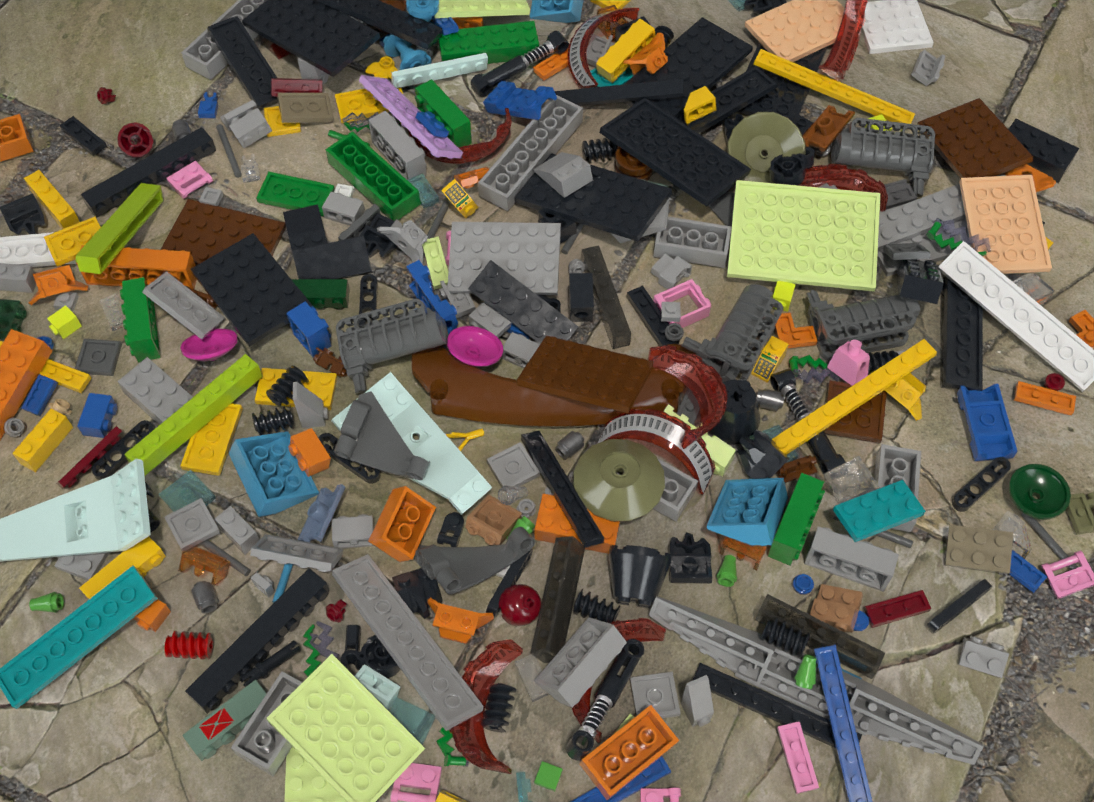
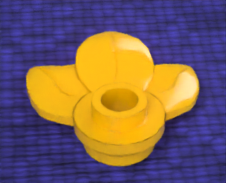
[365,56,398,79]

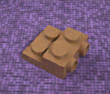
[465,494,522,545]
[809,584,863,633]

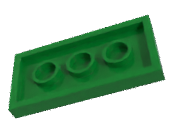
[256,171,335,216]

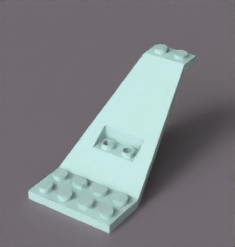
[331,372,492,515]
[0,459,151,562]

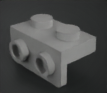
[581,34,614,67]
[911,49,946,86]
[220,100,257,131]
[439,280,476,318]
[469,302,511,338]
[958,636,1009,678]

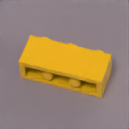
[12,408,73,473]

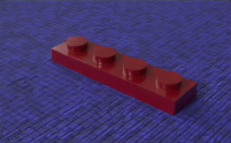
[56,426,122,489]

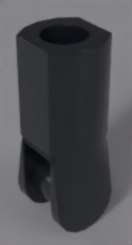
[344,625,361,652]

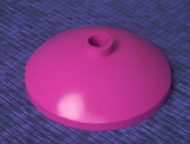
[447,326,503,367]
[180,329,238,361]

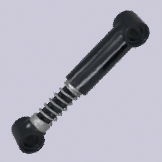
[470,31,569,97]
[770,368,847,479]
[566,639,644,761]

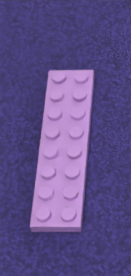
[359,75,463,159]

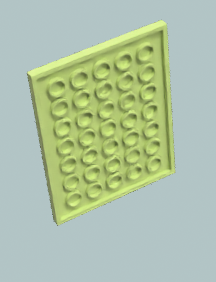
[727,180,880,292]

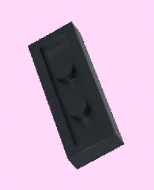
[60,116,107,156]

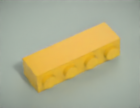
[596,19,656,83]
[24,170,80,229]
[79,536,166,600]

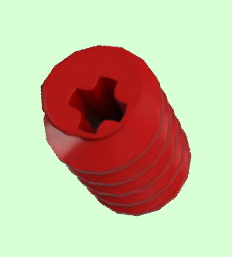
[164,631,213,660]

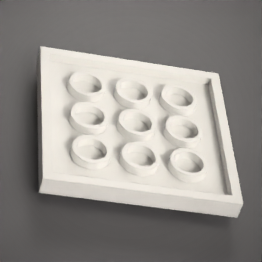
[858,0,933,54]

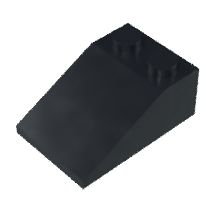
[283,204,327,250]

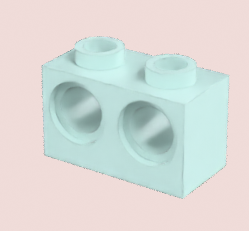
[354,664,400,711]

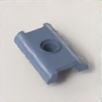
[298,484,345,543]

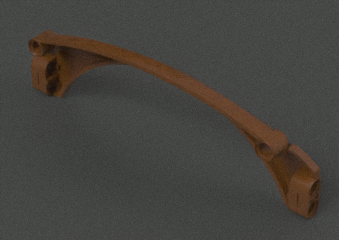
[412,344,698,426]

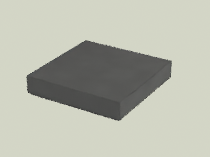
[883,243,930,260]
[75,339,122,376]

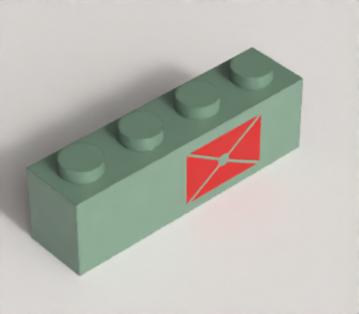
[182,680,266,761]

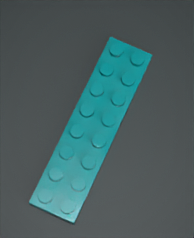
[0,566,158,709]

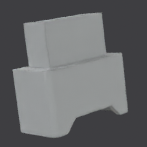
[651,254,692,289]

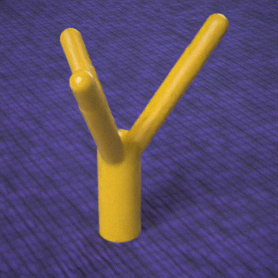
[446,428,484,451]

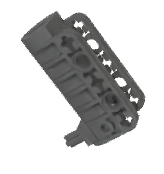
[831,118,935,197]
[682,284,783,382]
[806,290,920,361]
[336,299,448,393]

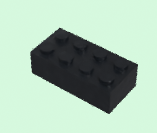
[1008,119,1079,184]
[896,259,943,304]

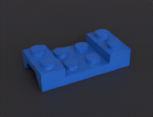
[483,81,557,120]
[406,260,458,335]
[957,384,1018,461]

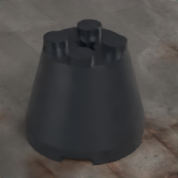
[702,379,760,445]
[609,545,672,608]

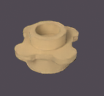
[48,399,72,415]

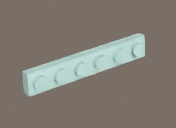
[391,53,488,88]

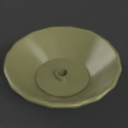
[728,112,805,183]
[574,439,665,521]

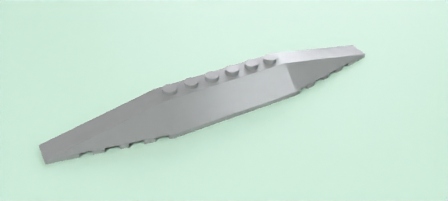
[649,596,984,765]

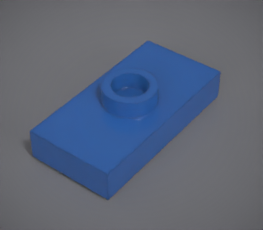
[21,374,58,416]
[1010,550,1047,593]

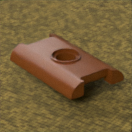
[803,105,855,152]

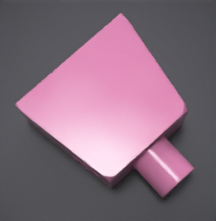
[827,340,870,386]

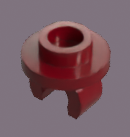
[97,87,116,104]
[1044,373,1065,391]
[326,599,347,623]

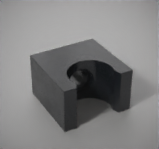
[568,273,594,322]

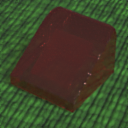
[269,43,290,60]

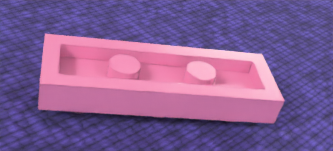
[777,722,819,794]

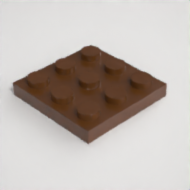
[824,380,887,443]

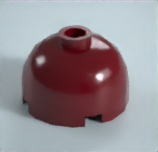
[117,122,153,158]
[499,584,542,627]

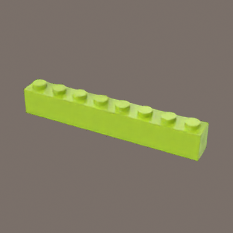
[76,183,163,274]
[124,354,263,476]

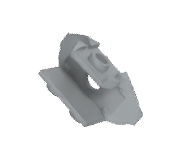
[377,219,428,265]

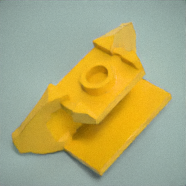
[885,373,926,421]

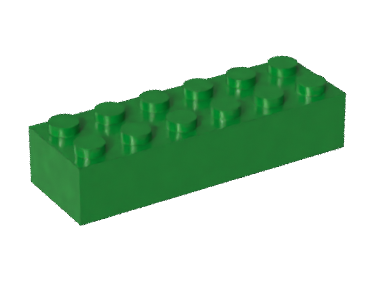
[438,21,539,64]
[325,131,421,221]

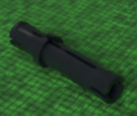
[239,640,301,687]

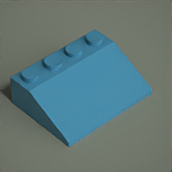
[530,0,583,23]
[229,431,319,517]
[707,478,788,546]

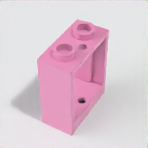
[653,279,711,328]

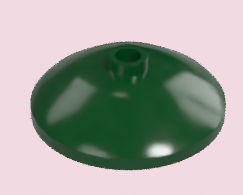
[1008,464,1071,520]

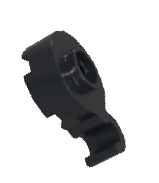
[770,147,815,186]
[341,635,400,679]

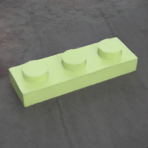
[422,236,449,290]

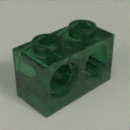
[0,299,27,341]

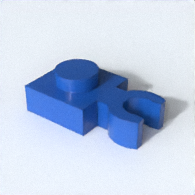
[198,92,218,118]

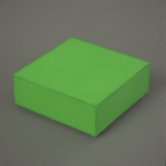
[534,761,563,792]

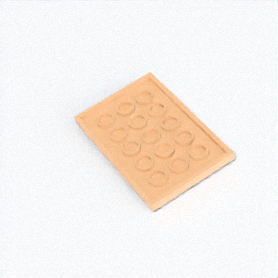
[745,0,862,62]
[959,175,1052,274]

